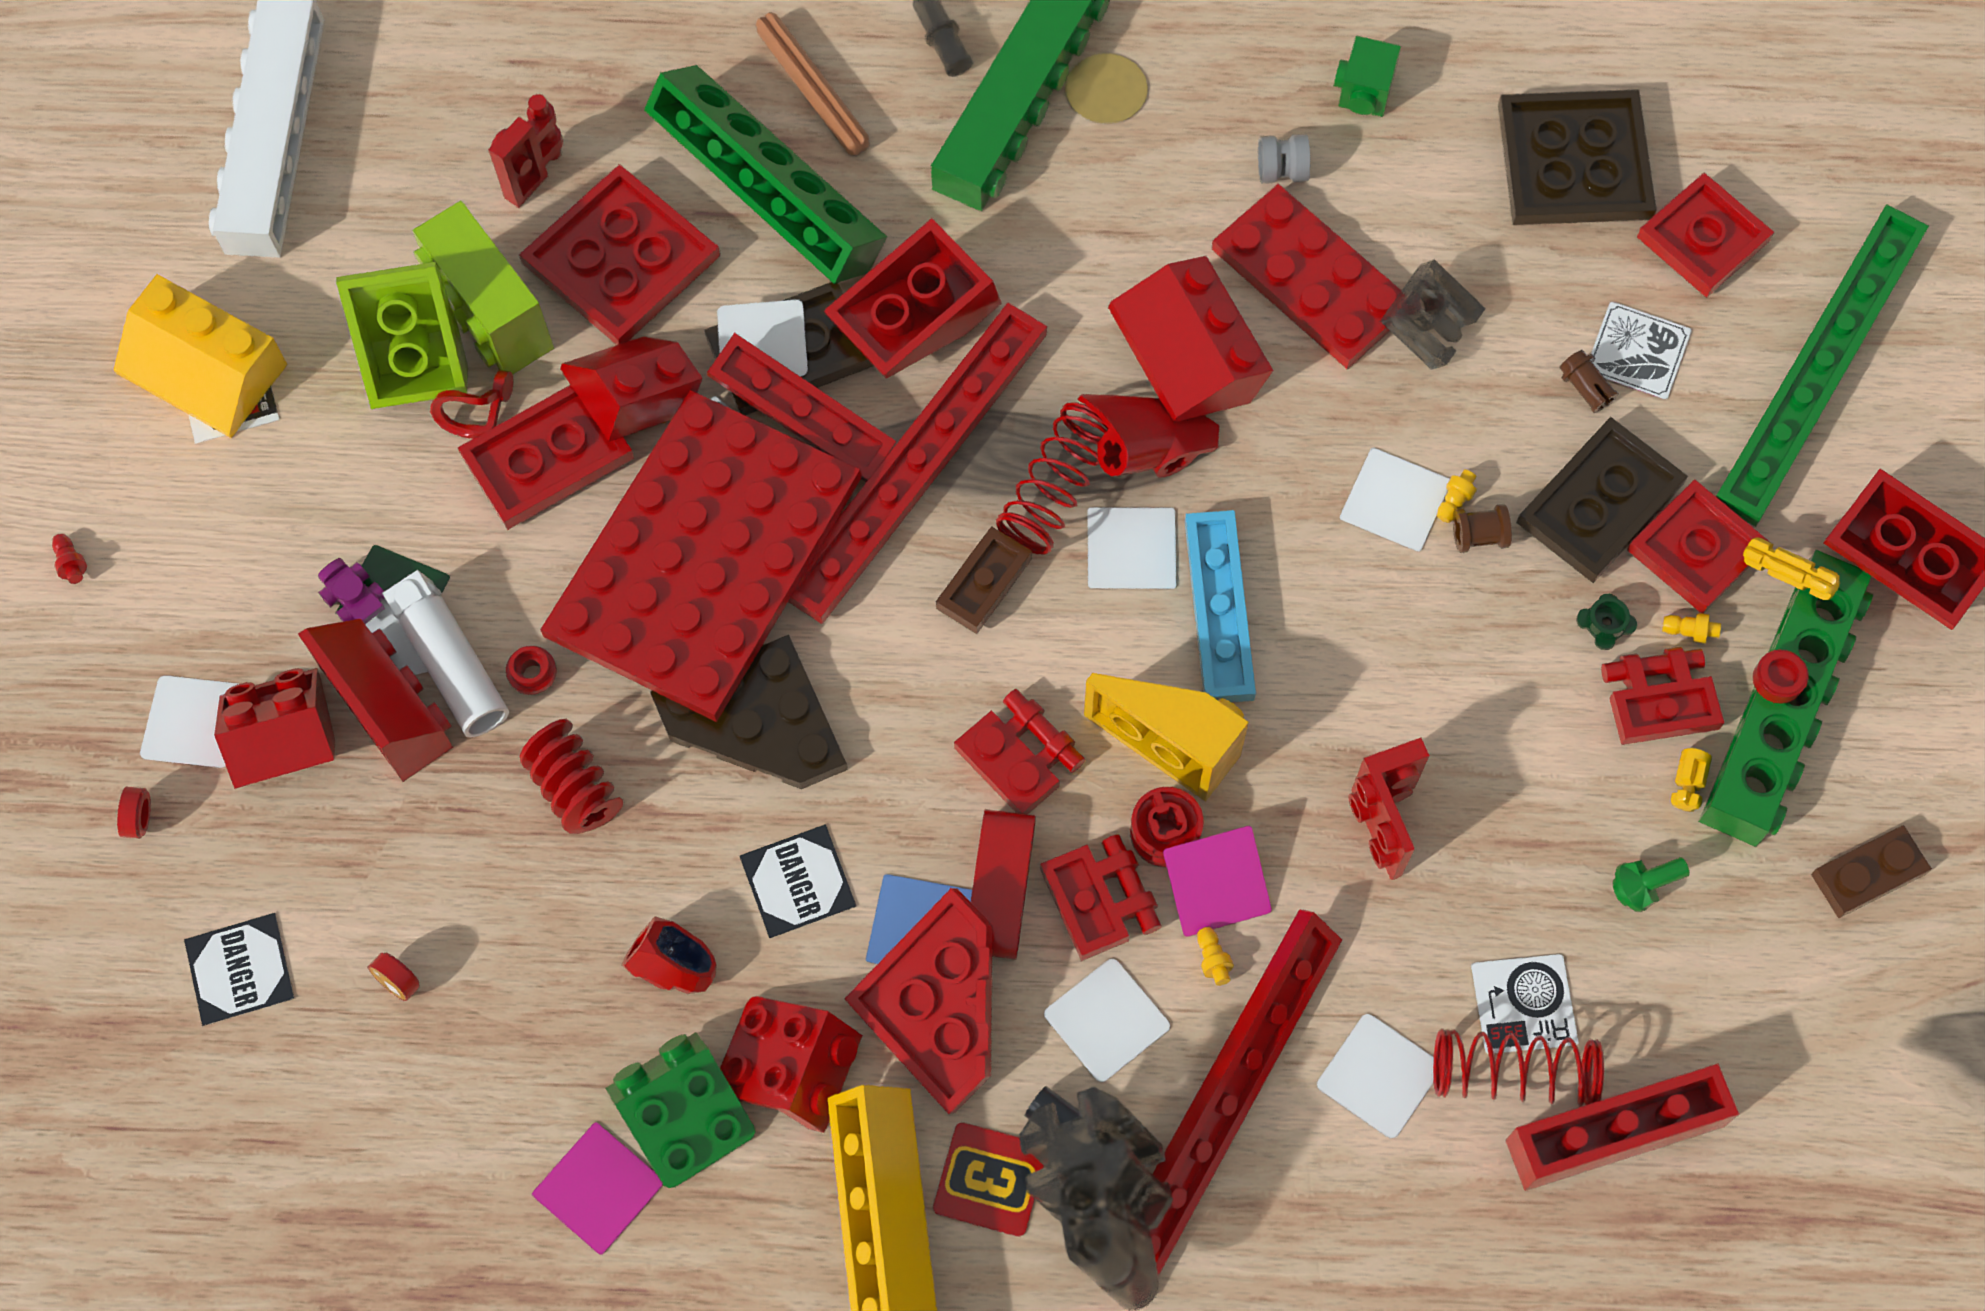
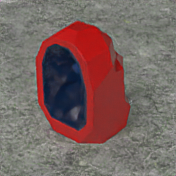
[621,916,717,994]

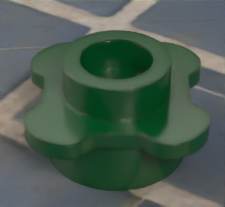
[1576,594,1637,650]

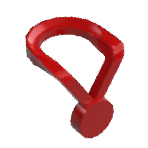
[430,370,514,439]

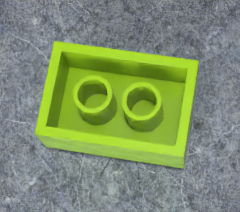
[412,200,554,374]

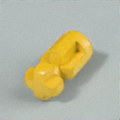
[1671,748,1712,812]

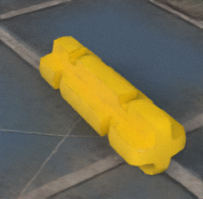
[1743,538,1840,600]

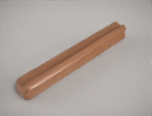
[756,12,870,156]

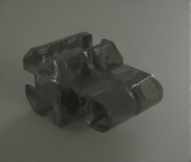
[1019,1087,1173,1311]

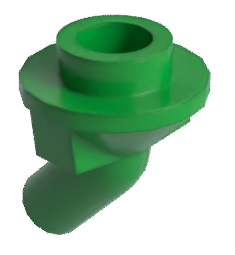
[1613,857,1690,912]

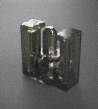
[1380,259,1486,370]

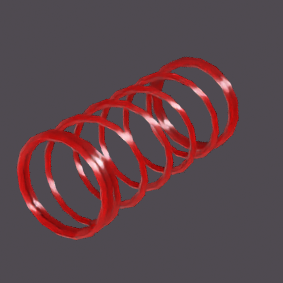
[996,402,1109,555]
[1433,1029,1604,1107]

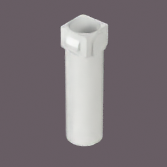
[382,570,509,737]

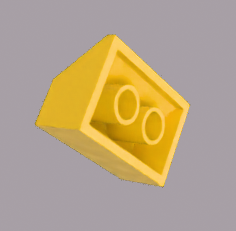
[114,274,288,438]

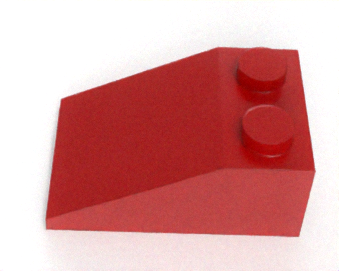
[824,218,1002,379]

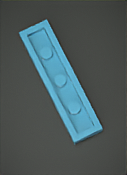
[1184,510,1256,702]

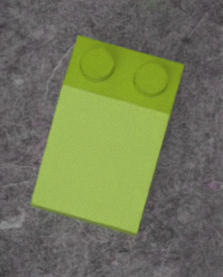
[336,262,468,409]

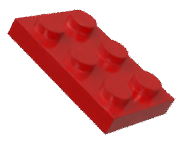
[457,385,634,530]

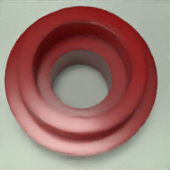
[506,646,557,695]

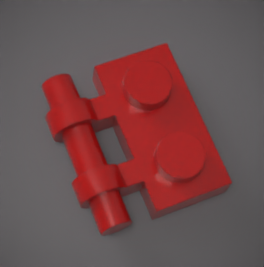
[488,94,563,208]
[1601,647,1724,745]
[954,689,1086,815]
[1040,834,1162,961]

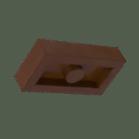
[936,526,1032,634]
[1811,825,1932,919]

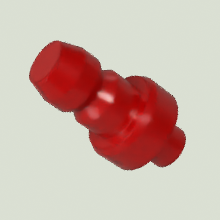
[52,533,87,584]

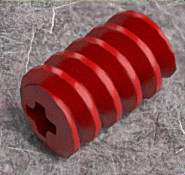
[519,718,623,834]

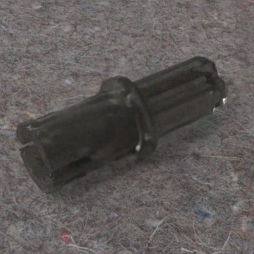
[913,0,973,77]

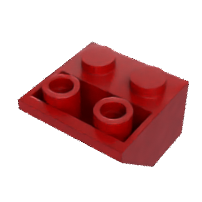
[214,668,335,789]

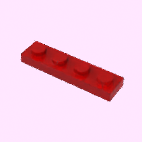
[707,332,896,482]

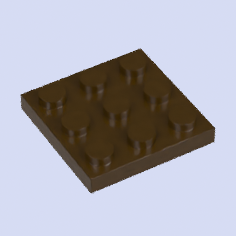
[1498,89,1657,225]

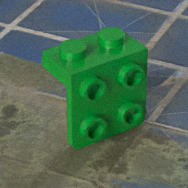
[605,1032,755,1188]

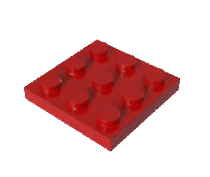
[519,164,721,345]

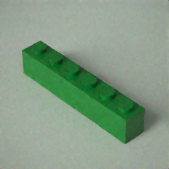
[931,0,1110,212]

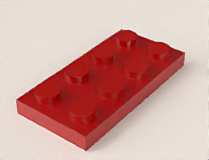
[1211,184,1415,369]

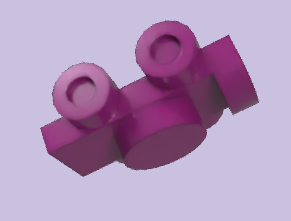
[318,558,385,624]

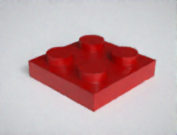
[1637,172,1775,298]
[1627,479,1771,613]

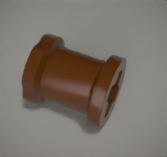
[1453,504,1512,553]

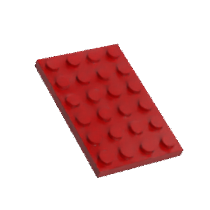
[540,390,862,722]

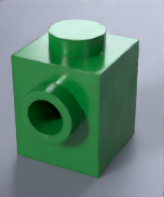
[1334,35,1401,117]

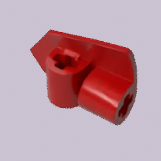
[1077,394,1220,478]

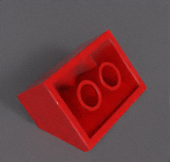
[1108,256,1274,422]
[1823,468,1985,630]
[298,618,453,782]

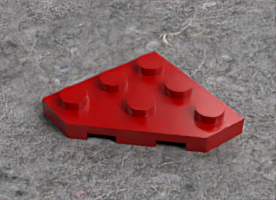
[844,888,993,1114]

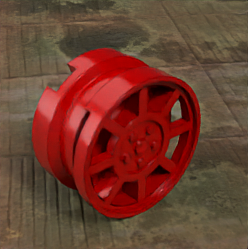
[1130,787,1204,867]

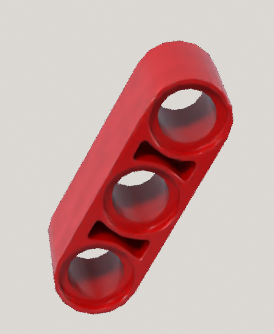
[971,809,1036,960]

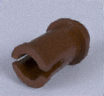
[1559,350,1619,413]

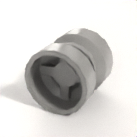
[1258,134,1310,183]

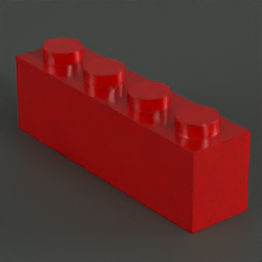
[1505,1063,1739,1191]

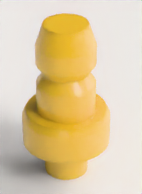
[1437,469,1477,523]
[1662,613,1721,644]
[1197,927,1234,986]

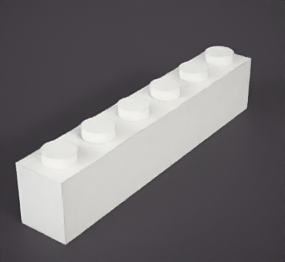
[209,0,324,258]

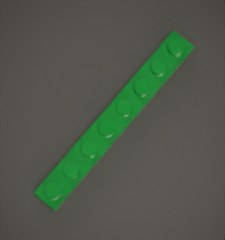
[1716,204,1929,527]

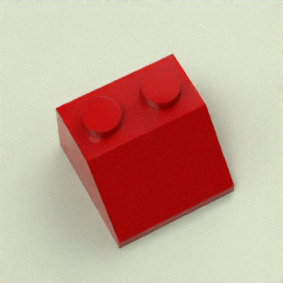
[560,336,703,442]

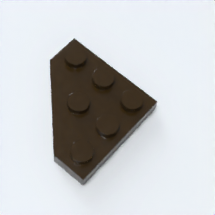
[650,635,848,789]

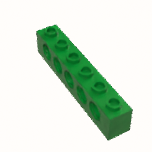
[644,65,887,284]
[1698,550,1873,847]

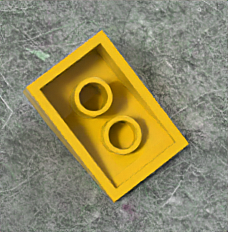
[1084,673,1249,802]

